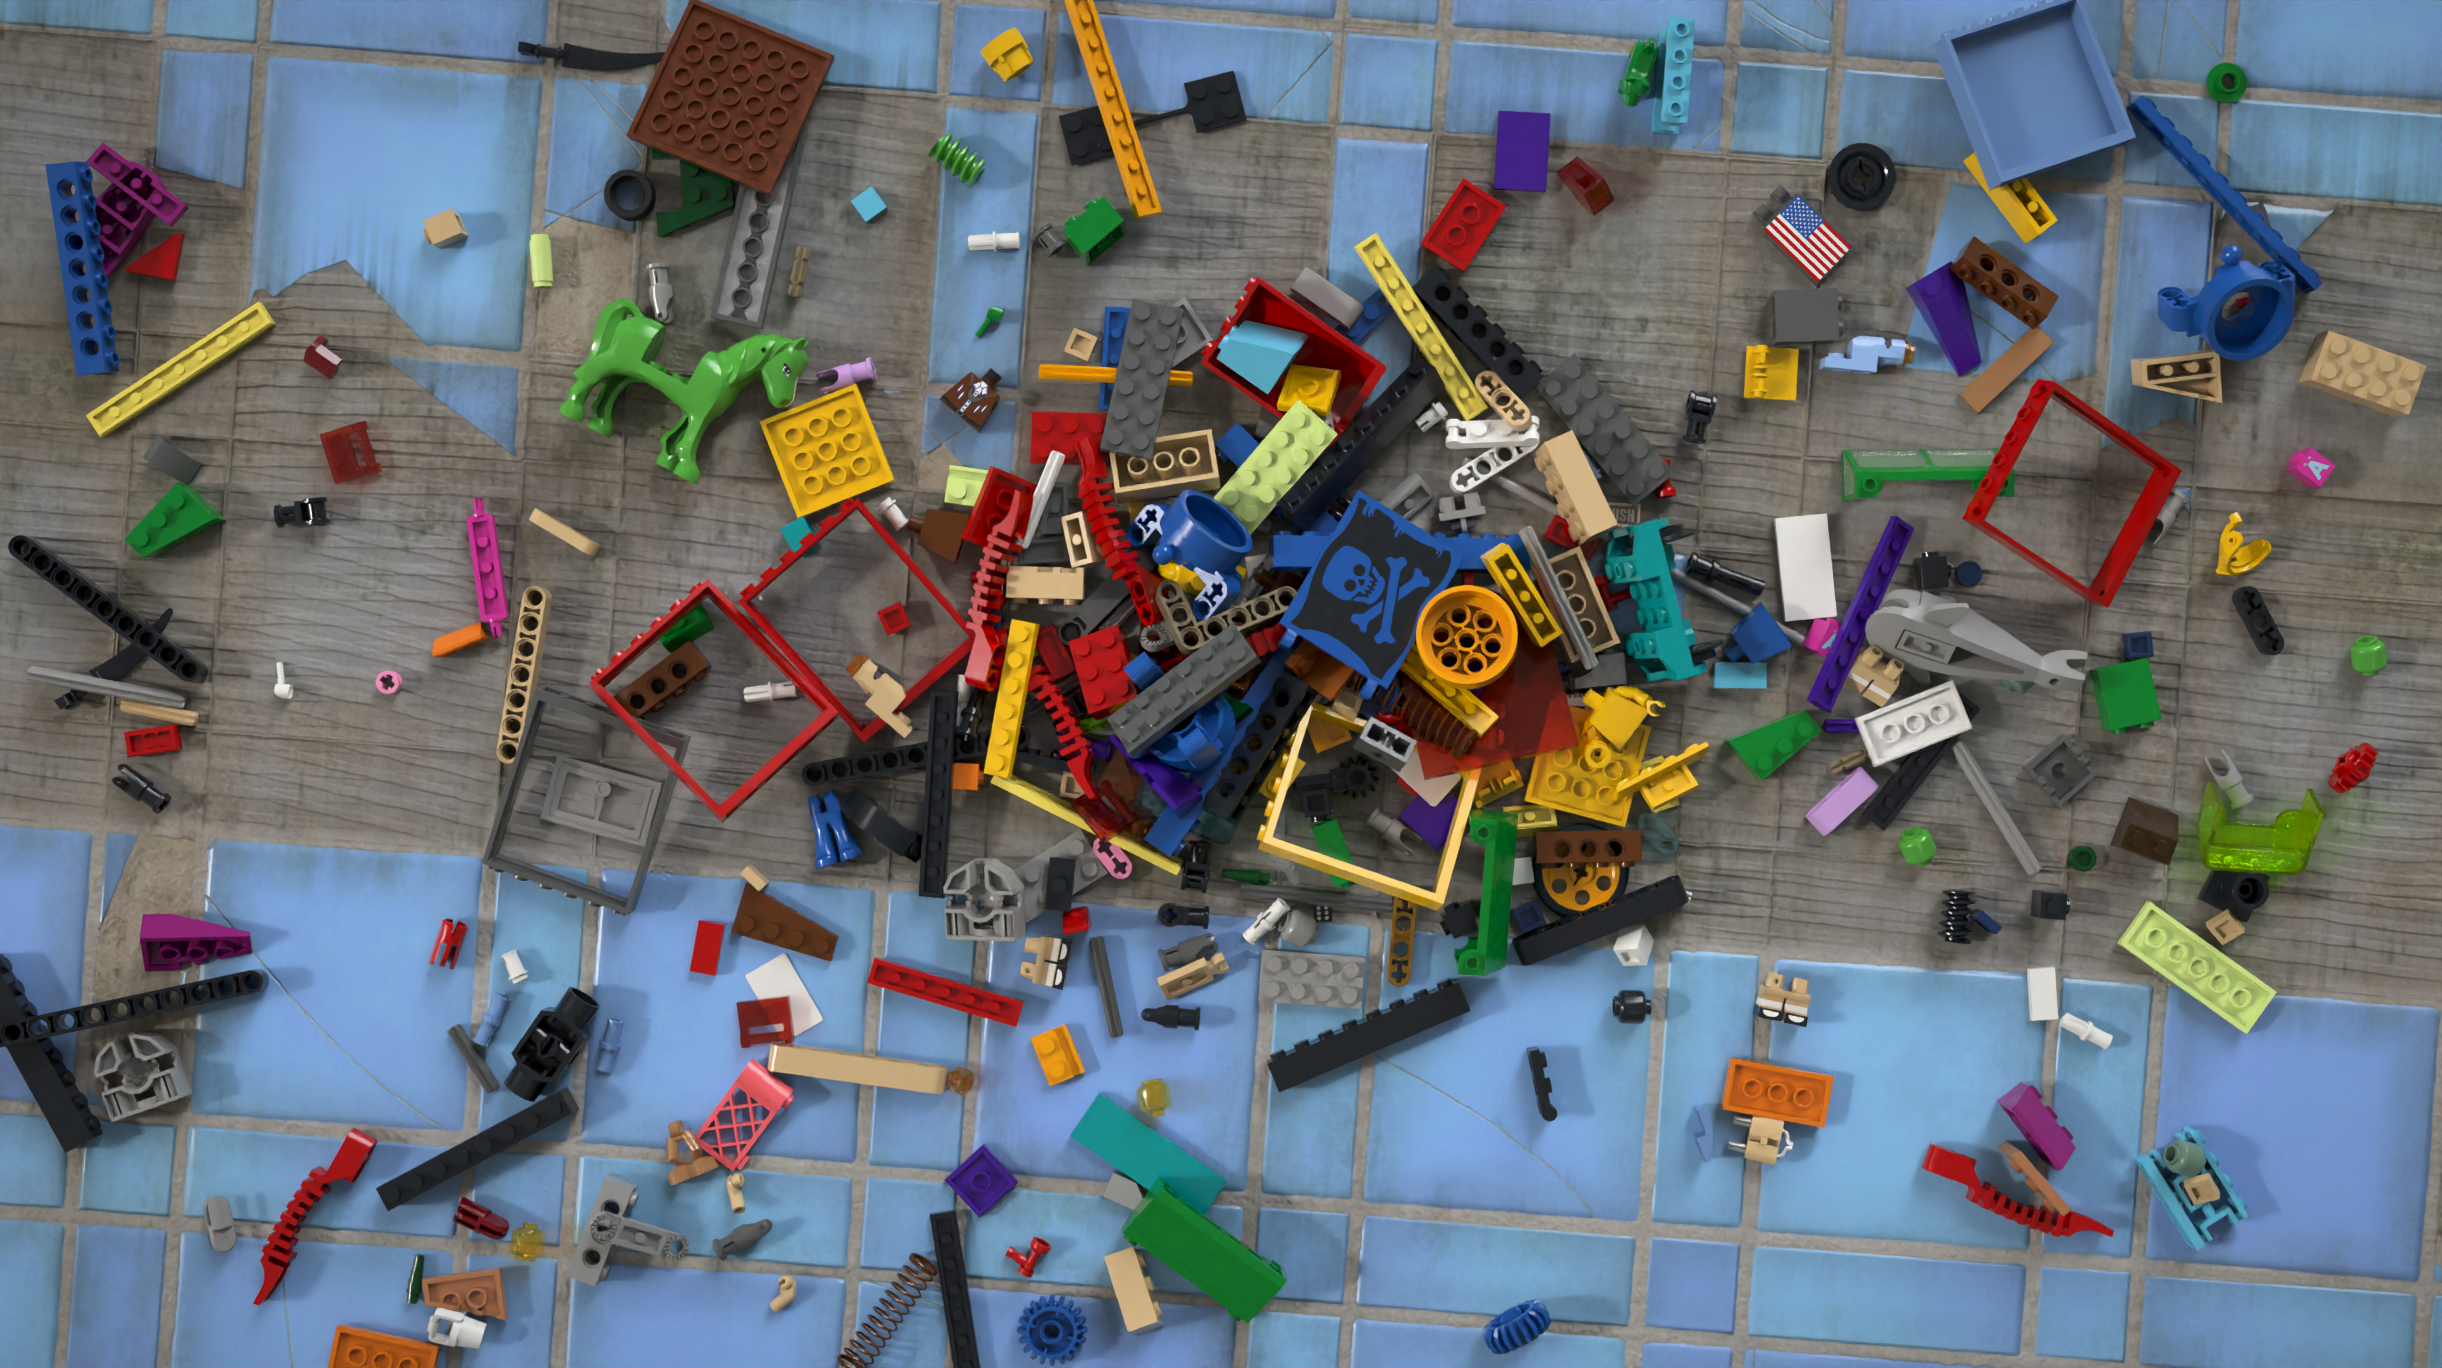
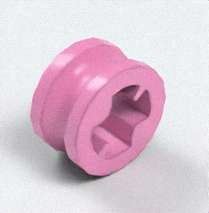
[376,671,403,694]

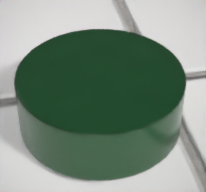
[2068,845,2096,872]

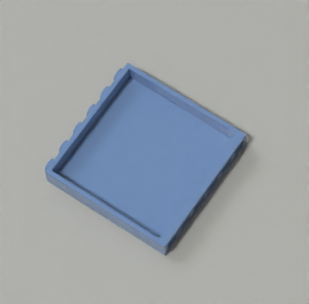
[1933,0,2136,190]

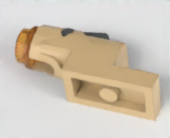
[846,653,913,738]

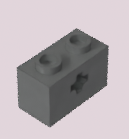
[1353,716,1417,772]

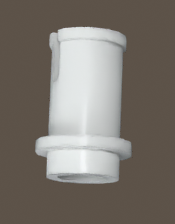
[1414,402,1448,433]
[878,497,909,531]
[501,949,528,984]

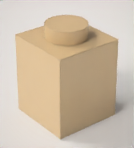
[423,209,469,249]

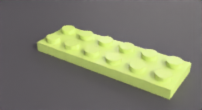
[1214,400,1338,536]
[2117,901,2277,1034]

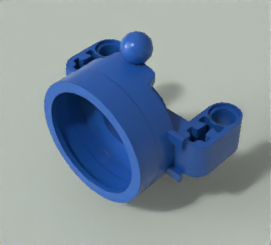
[2157,245,2295,361]
[1126,490,1253,621]
[1124,651,1235,772]

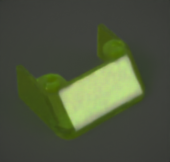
[2198,781,2324,875]

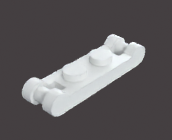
[1446,416,1540,449]

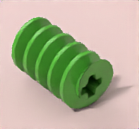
[928,133,986,189]

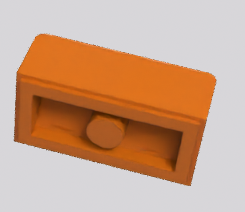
[432,622,488,658]

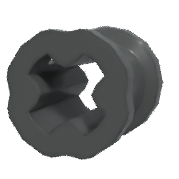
[1032,223,1066,258]

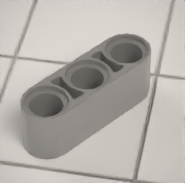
[1290,267,1365,330]

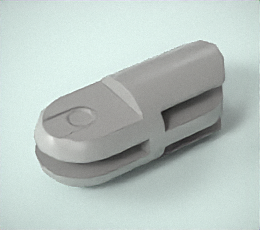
[203,1196,236,1253]

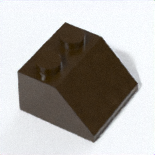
[2110,797,2179,865]

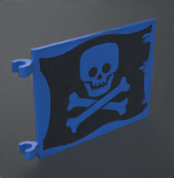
[1278,490,1465,700]

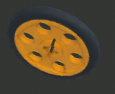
[1532,823,1629,918]

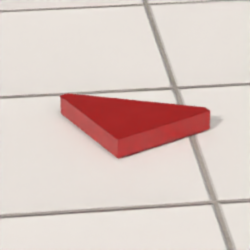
[126,232,185,281]

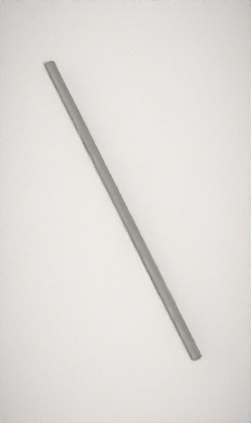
[1461,456,1806,647]

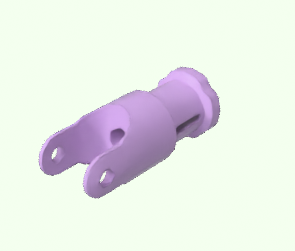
[816,357,877,394]

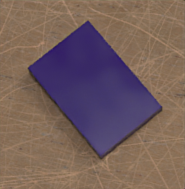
[1494,111,1550,193]

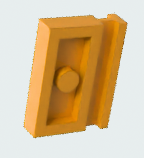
[1307,700,1352,753]
[1031,1023,1085,1086]

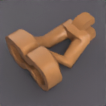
[666,1120,719,1186]

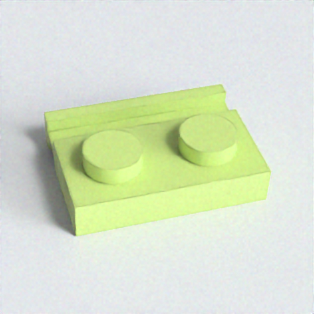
[944,465,988,507]

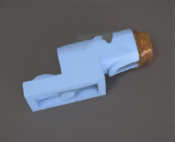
[1819,330,1915,375]

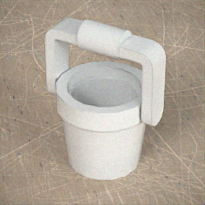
[427,1308,487,1349]

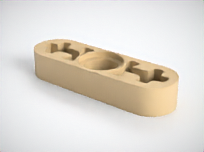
[1475,371,1532,431]
[529,508,600,557]

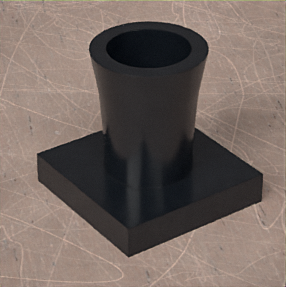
[2197,853,2270,923]

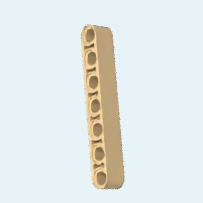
[497,586,552,763]
[767,1043,948,1094]

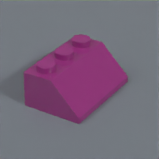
[1997,1082,2076,1171]

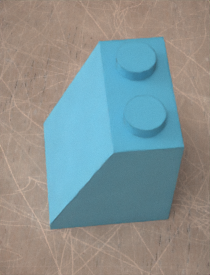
[1216,320,1309,394]

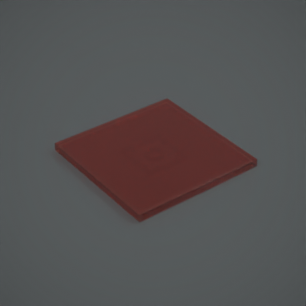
[1398,606,1579,780]

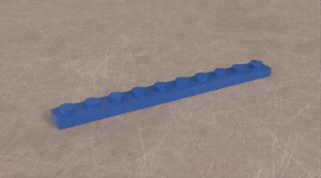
[2127,95,2323,294]

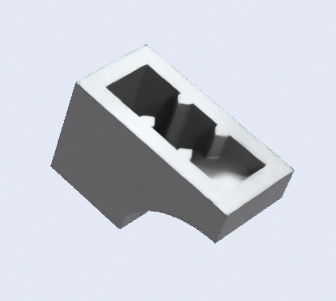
[1573,648,1627,689]

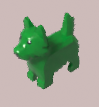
[1617,37,1659,107]

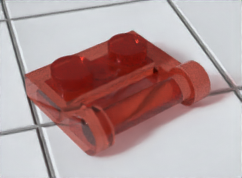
[319,421,382,485]
[1071,779,1140,844]
[736,995,795,1048]

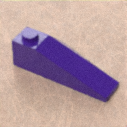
[1906,261,1982,377]
[1109,734,1204,819]

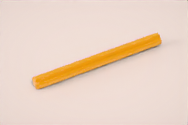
[1038,364,1193,387]

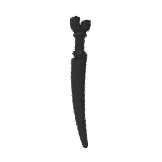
[518,41,665,70]
[54,608,173,710]

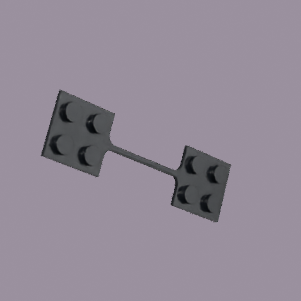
[1059,70,1247,166]

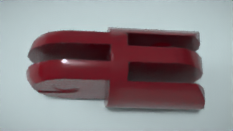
[452,1197,510,1240]

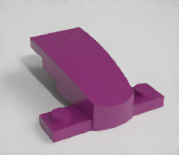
[79,143,189,280]

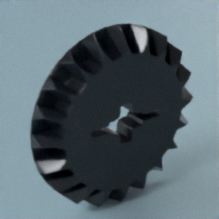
[1828,143,1896,211]

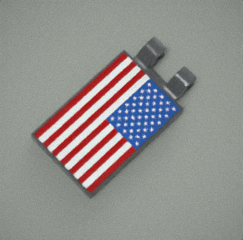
[1752,185,1853,285]

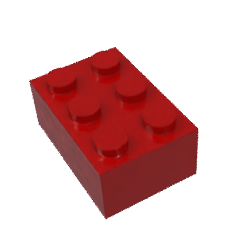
[1068,625,1142,720]

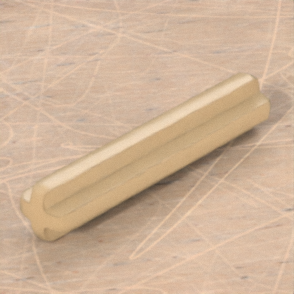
[120,698,199,726]

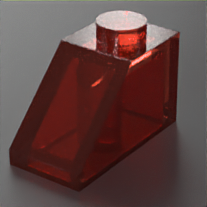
[1557,157,1615,216]

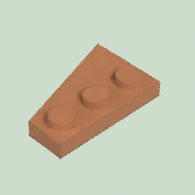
[1997,1141,2071,1216]
[422,1267,508,1320]

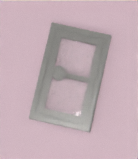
[540,755,663,848]

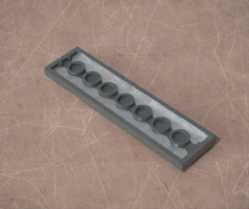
[710,125,808,330]

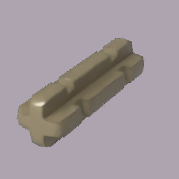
[788,246,811,298]
[1827,746,1871,776]

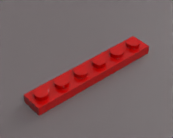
[867,957,1024,1027]

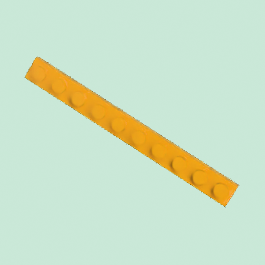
[1064,0,1162,220]

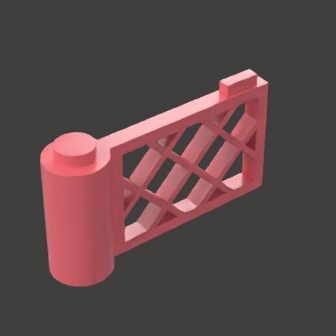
[695,1059,795,1171]

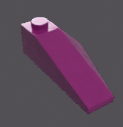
[140,913,252,972]

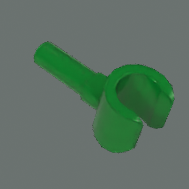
[975,306,1005,338]

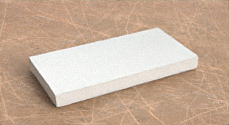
[1774,513,1837,622]
[1854,680,1973,767]

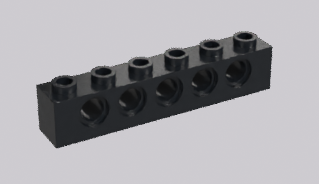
[1412,266,1543,400]
[1202,671,1318,827]

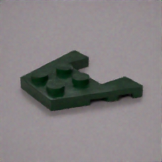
[651,148,735,237]

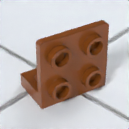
[1284,639,1356,701]

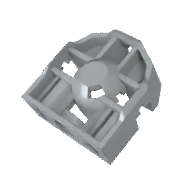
[943,858,1026,941]
[94,1030,192,1122]

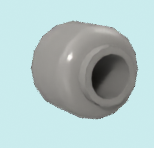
[1278,909,1318,947]

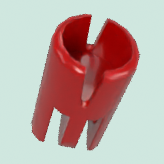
[428,919,468,970]

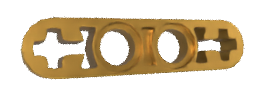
[1387,896,1417,987]

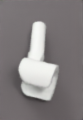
[274,662,293,699]

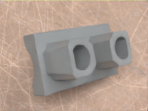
[1436,492,1486,534]

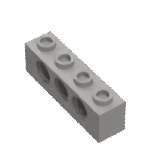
[566,1174,639,1287]

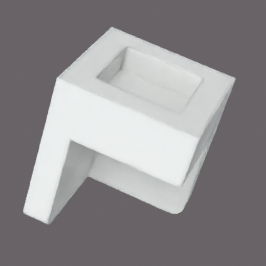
[1614,924,1654,966]

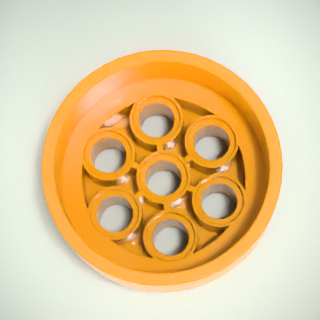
[1416,585,1518,689]

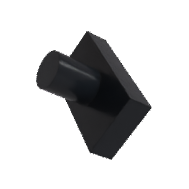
[1044,857,1076,912]

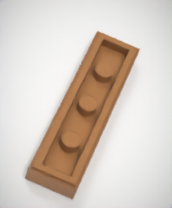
[1959,326,2054,414]

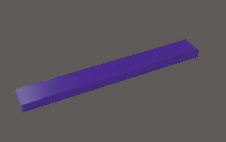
[1807,516,1914,713]

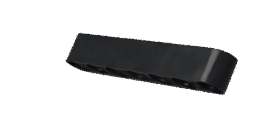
[1512,875,1689,966]

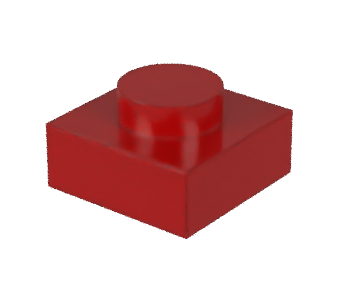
[877,601,911,636]

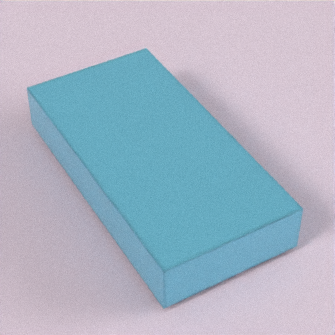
[1713,662,1767,688]

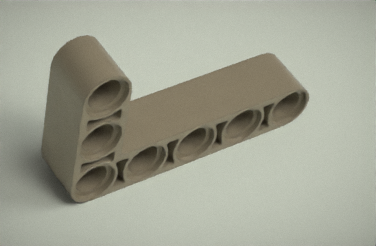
[1155,579,1297,656]

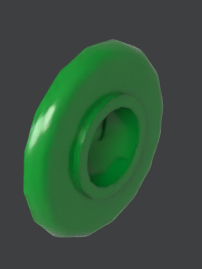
[2206,62,2247,103]

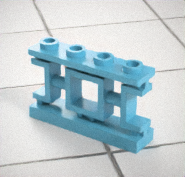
[1651,16,1695,136]
[2133,1126,2249,1251]

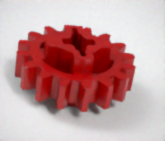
[2328,742,2378,794]

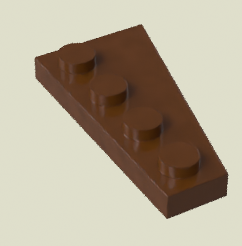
[731,882,839,962]

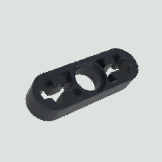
[2232,586,2284,655]

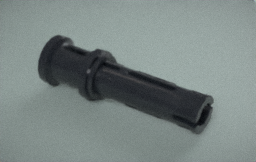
[1685,552,1765,597]
[955,686,987,743]

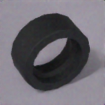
[604,169,656,221]

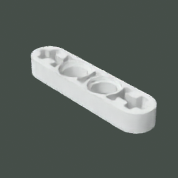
[1450,431,1537,494]

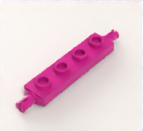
[466,498,509,638]

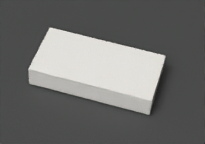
[2027,967,2058,1021]

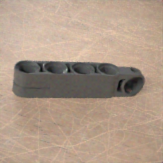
[1058,546,1158,645]

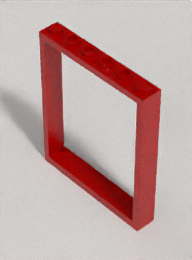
[1962,379,2182,608]
[738,498,976,742]
[590,579,839,823]

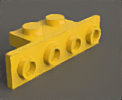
[1614,742,1709,811]

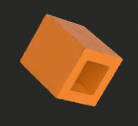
[953,762,985,790]

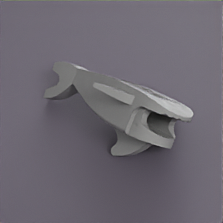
[1865,589,2088,691]

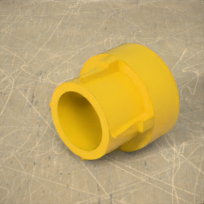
[980,27,1034,82]

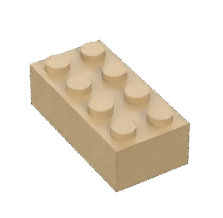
[2299,330,2427,418]
[1109,429,1220,504]
[1534,430,1618,546]
[1529,546,1620,663]

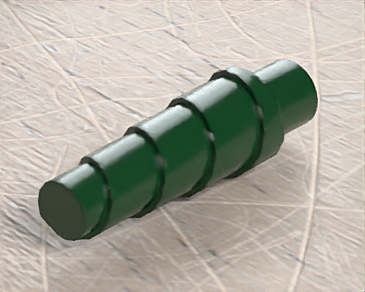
[1222,869,1270,884]
[406,1254,425,1304]

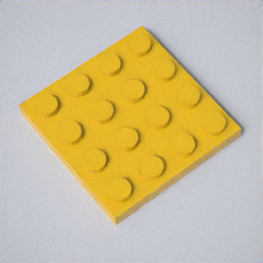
[760,384,895,518]
[1524,700,1651,827]

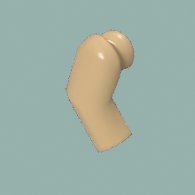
[726,1173,746,1214]
[769,1275,796,1313]

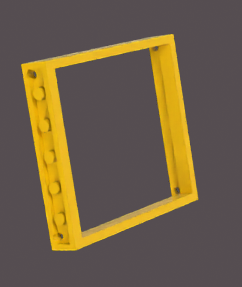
[1256,702,1484,911]

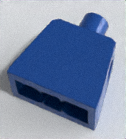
[1725,601,1792,664]

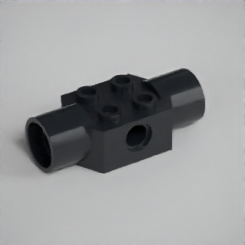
[504,987,600,1102]

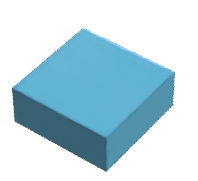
[851,186,888,224]

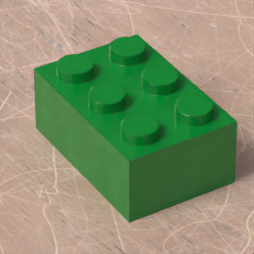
[1063,196,1127,266]

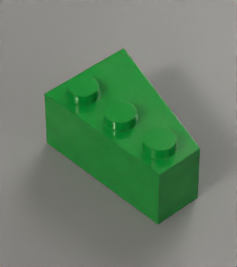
[124,483,226,559]
[1724,710,1822,781]

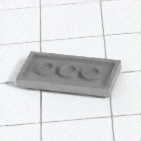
[1003,829,1108,923]
[1258,949,1365,1009]

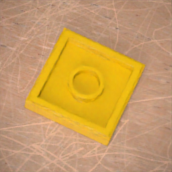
[1277,364,1342,417]

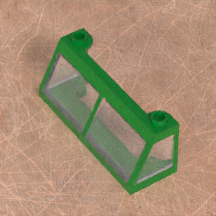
[1842,448,2015,502]

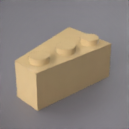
[2131,350,2223,403]
[1006,566,1086,605]
[1104,1246,1164,1336]

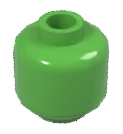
[2350,636,2388,676]
[1898,826,1937,867]

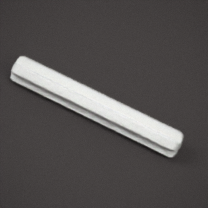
[1014,450,1065,549]

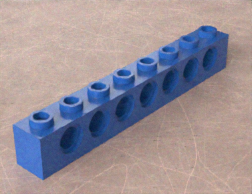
[45,162,120,375]

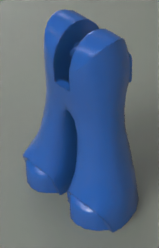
[808,790,864,869]

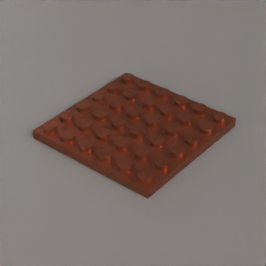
[627,0,835,197]

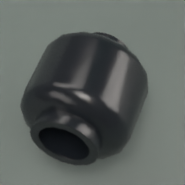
[1612,990,1651,1024]

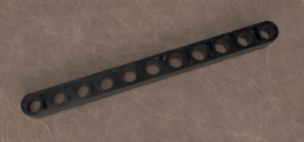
[0,969,269,1048]

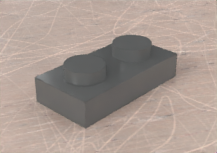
[1042,482,1069,534]

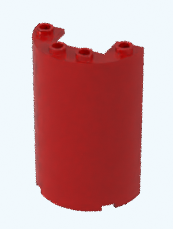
[1201,276,1388,451]

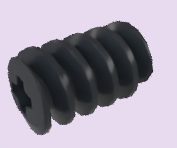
[1938,889,1977,944]

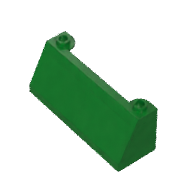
[1453,809,1519,976]
[1122,1177,1287,1324]

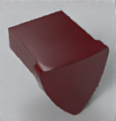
[304,336,342,380]

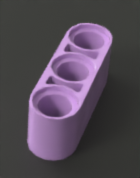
[1805,766,1878,836]

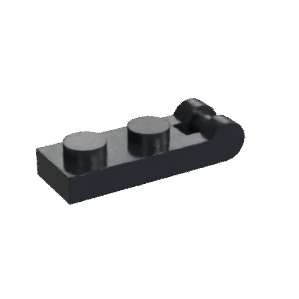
[1526,1046,1557,1121]

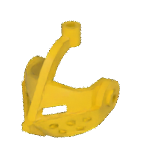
[2215,512,2271,576]

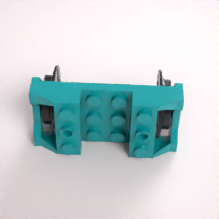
[1604,517,1724,681]

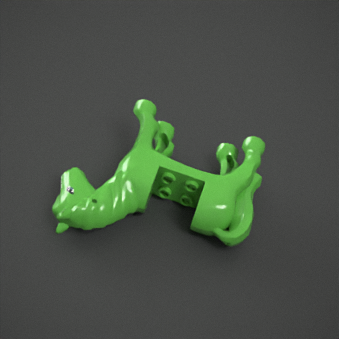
[558,298,809,485]

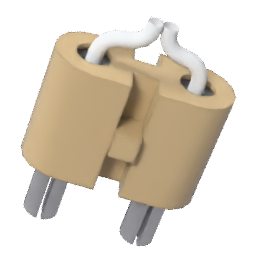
[1728,1115,1793,1165]

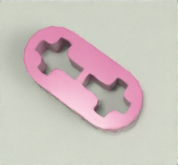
[1093,837,1132,879]

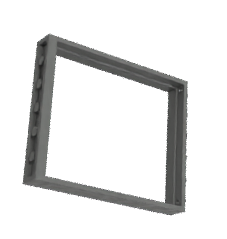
[482,685,691,916]

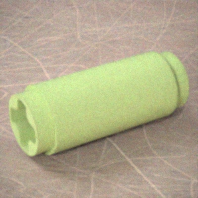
[529,234,553,289]

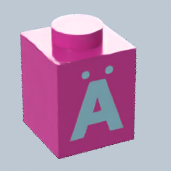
[2286,448,2336,489]
[1802,618,1841,658]

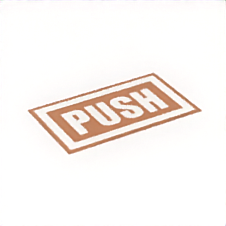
[1607,501,1642,528]

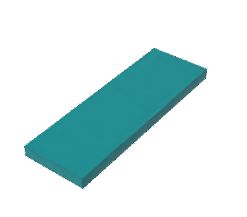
[1070,1092,1227,1214]

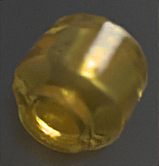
[1137,1078,1172,1117]
[509,1223,546,1262]

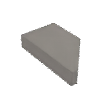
[1103,1171,1143,1210]

